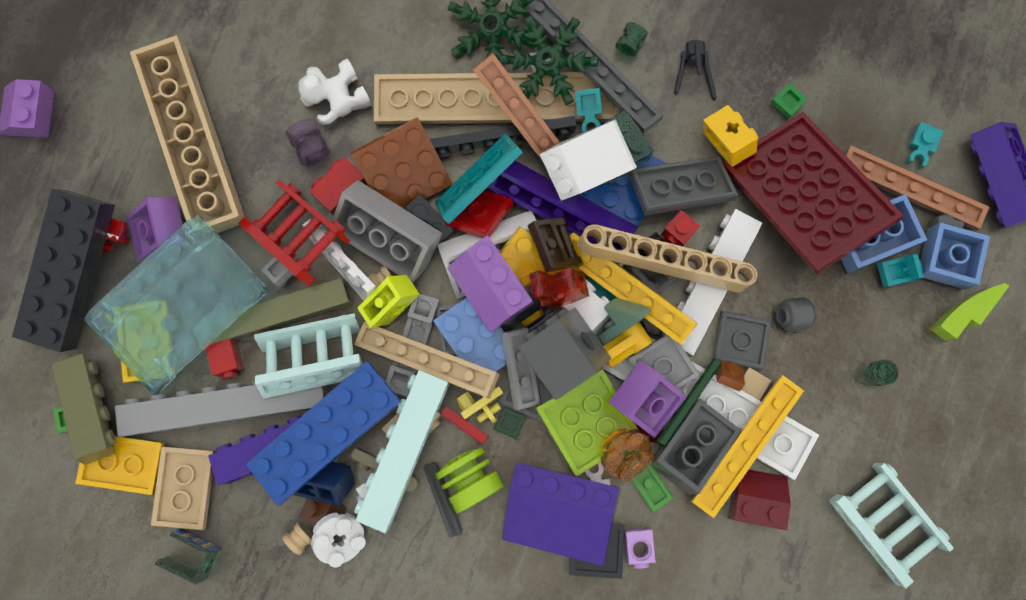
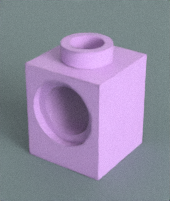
[624,528,656,568]

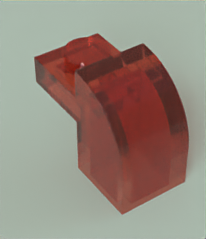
[529,268,589,307]

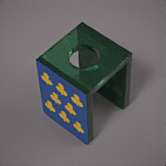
[155,529,222,585]

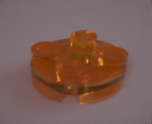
[601,428,654,482]

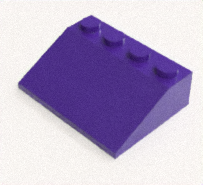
[502,463,621,566]

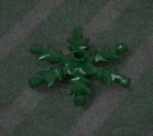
[448,0,535,60]
[500,16,598,106]

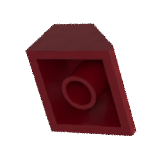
[728,469,791,531]

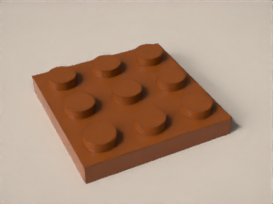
[350,117,453,208]

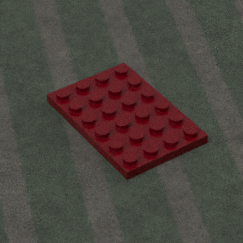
[722,112,903,275]

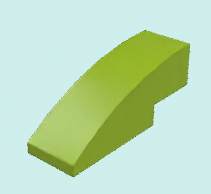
[930,283,1009,341]

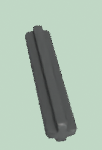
[424,462,462,537]

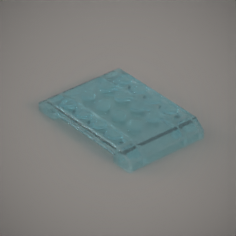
[84,215,269,396]

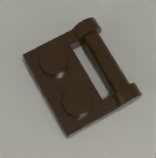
[528,217,584,273]

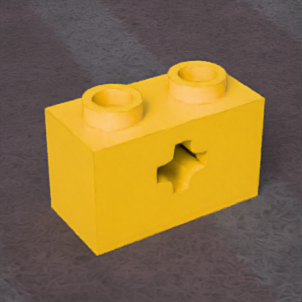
[703,105,758,167]

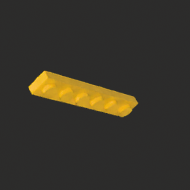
[570,233,698,345]
[690,375,804,518]

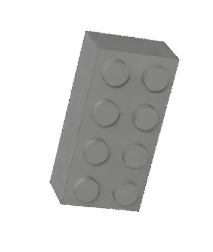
[331,180,443,283]

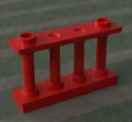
[238,180,350,287]

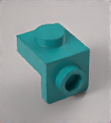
[877,253,924,288]

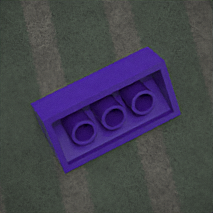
[970,122,1026,227]

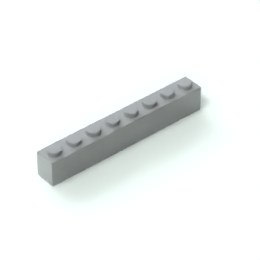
[115,380,328,437]

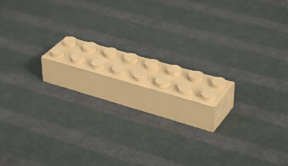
[130,35,245,240]

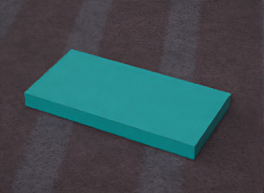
[435,134,523,224]

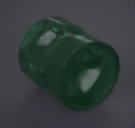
[615,22,648,57]
[864,359,899,386]

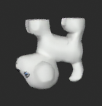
[298,59,371,125]

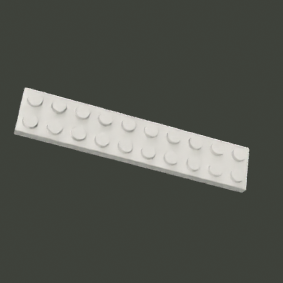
[596,328,819,480]

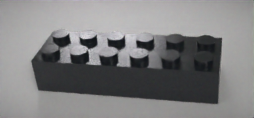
[12,188,115,352]

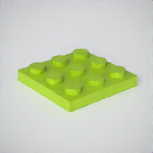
[535,369,642,476]

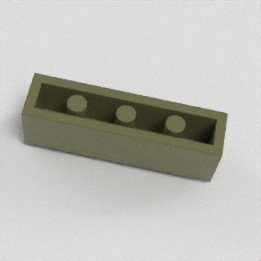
[51,354,117,465]

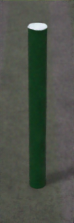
[656,358,721,447]

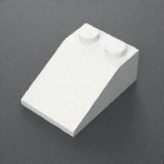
[540,120,636,200]

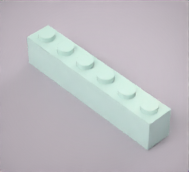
[354,370,449,533]

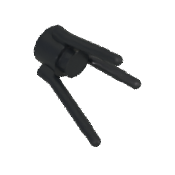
[674,40,717,100]

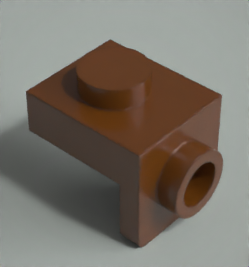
[299,498,346,525]

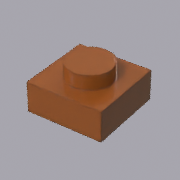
[716,359,745,391]

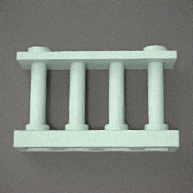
[254,313,363,399]
[828,463,954,588]

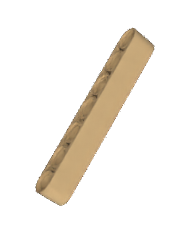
[578,225,757,292]

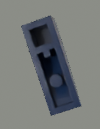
[294,462,355,506]

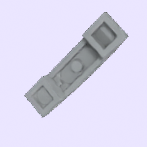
[385,293,440,397]

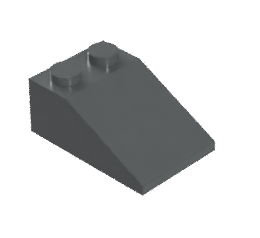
[649,399,742,495]

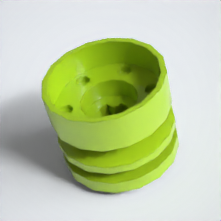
[435,447,504,514]

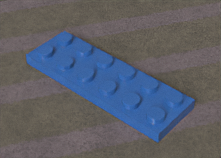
[246,361,402,506]

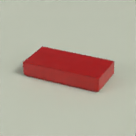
[441,406,489,444]

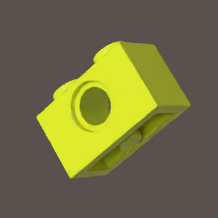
[357,274,420,328]

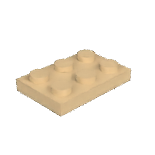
[151,447,216,530]

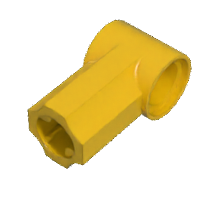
[603,322,653,368]

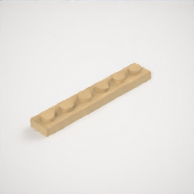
[354,322,500,399]

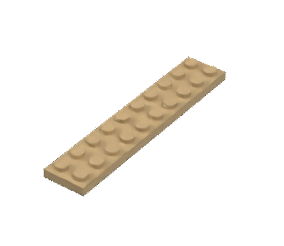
[374,72,619,124]

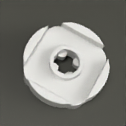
[311,513,366,567]

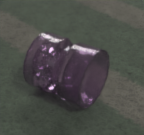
[286,119,330,166]

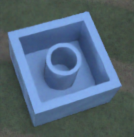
[920,222,990,290]

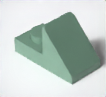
[598,298,651,344]

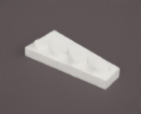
[302,219,376,301]

